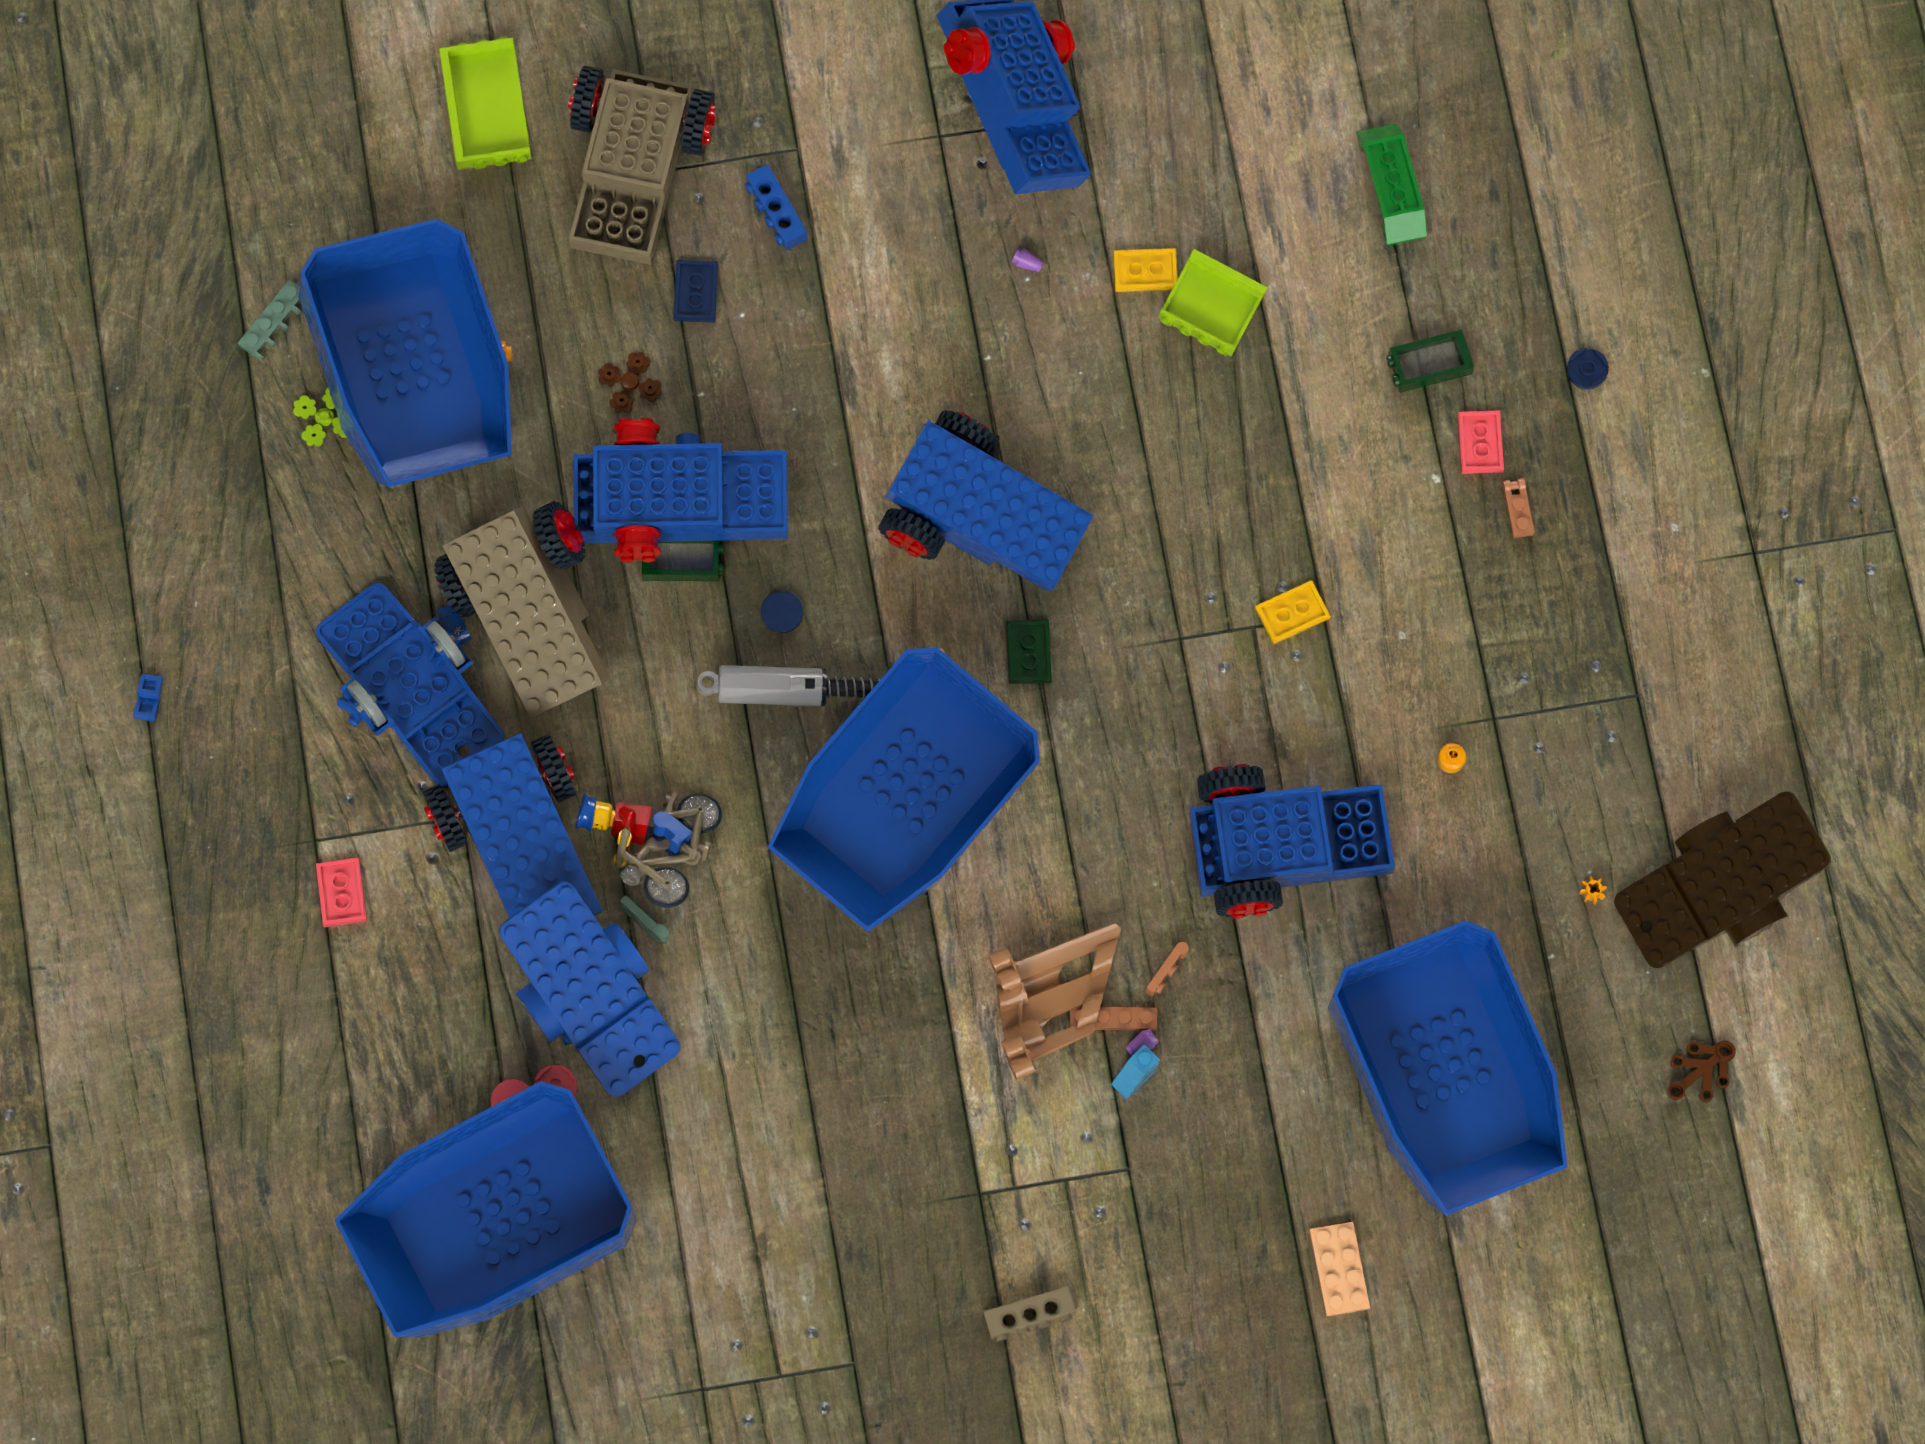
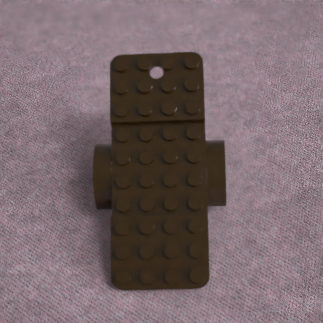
[1614,791,1831,968]

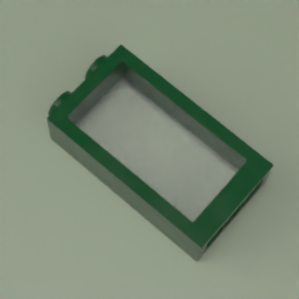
[1386,329,1474,393]
[642,540,724,582]

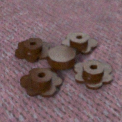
[598,352,662,413]

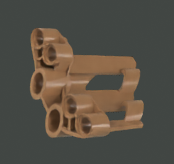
[988,922,1121,1080]

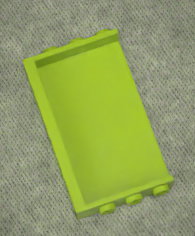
[439,37,532,170]

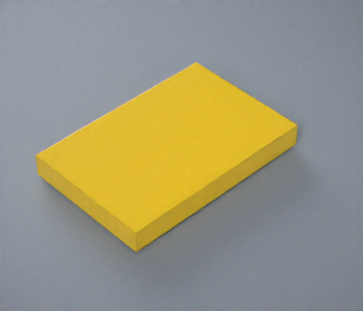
[1113,248,1178,292]
[1255,580,1331,645]

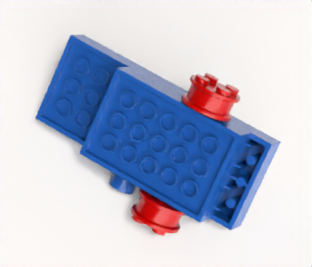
[936,0,1092,194]
[573,418,788,563]

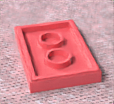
[1457,410,1504,474]
[316,857,367,928]

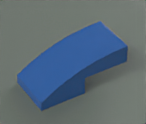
[133,674,163,722]

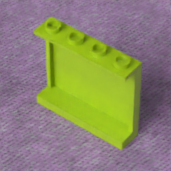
[1158,249,1268,356]

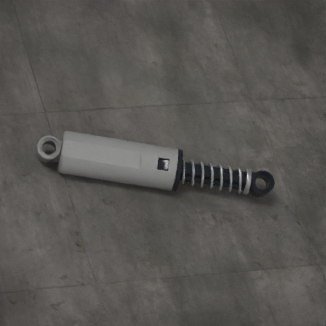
[696,665,880,706]

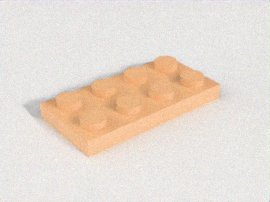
[1309,1222,1370,1317]

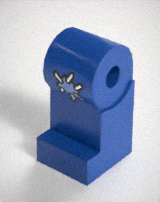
[437,605,472,645]

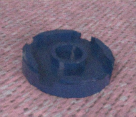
[1566,348,1609,390]
[761,591,803,633]

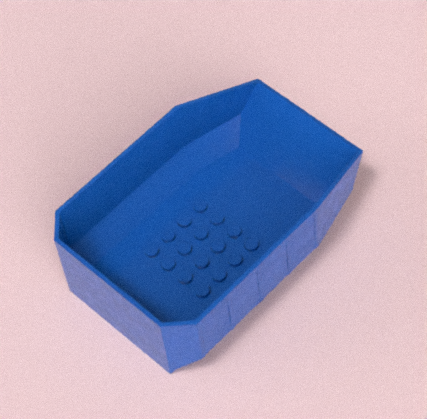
[298,219,512,487]
[767,647,1040,932]
[1328,921,1568,1216]
[334,1081,637,1338]

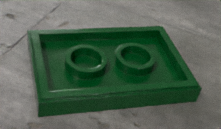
[1006,620,1052,684]

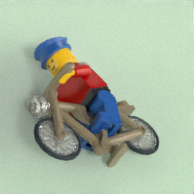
[575,792,722,908]

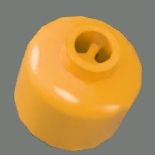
[1437,743,1466,773]

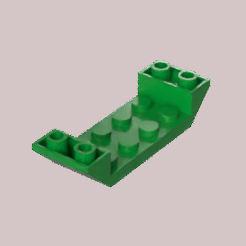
[1356,123,1427,246]

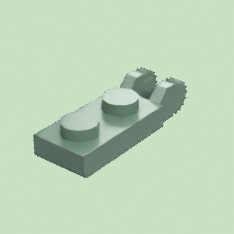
[620,895,670,945]

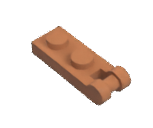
[1502,478,1535,538]
[1145,942,1189,997]

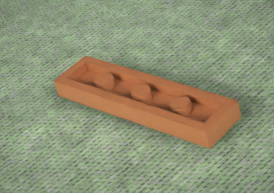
[1070,1007,1157,1031]

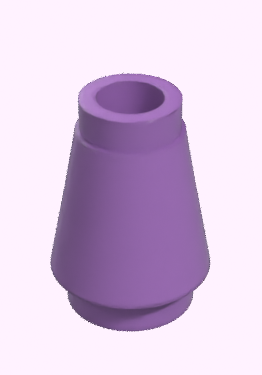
[1011,247,1044,273]
[1126,1028,1159,1056]

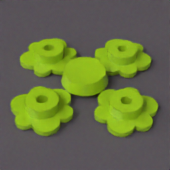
[293,387,346,446]

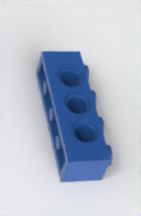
[744,164,808,251]

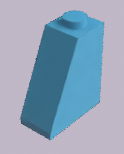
[1111,1044,1160,1100]

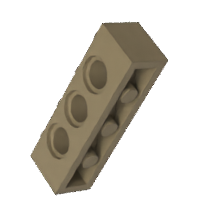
[983,1286,1076,1342]

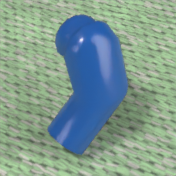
[337,697,362,726]

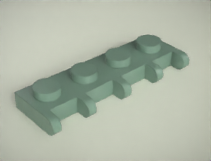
[238,280,301,361]

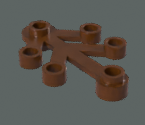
[1667,1041,1736,1103]

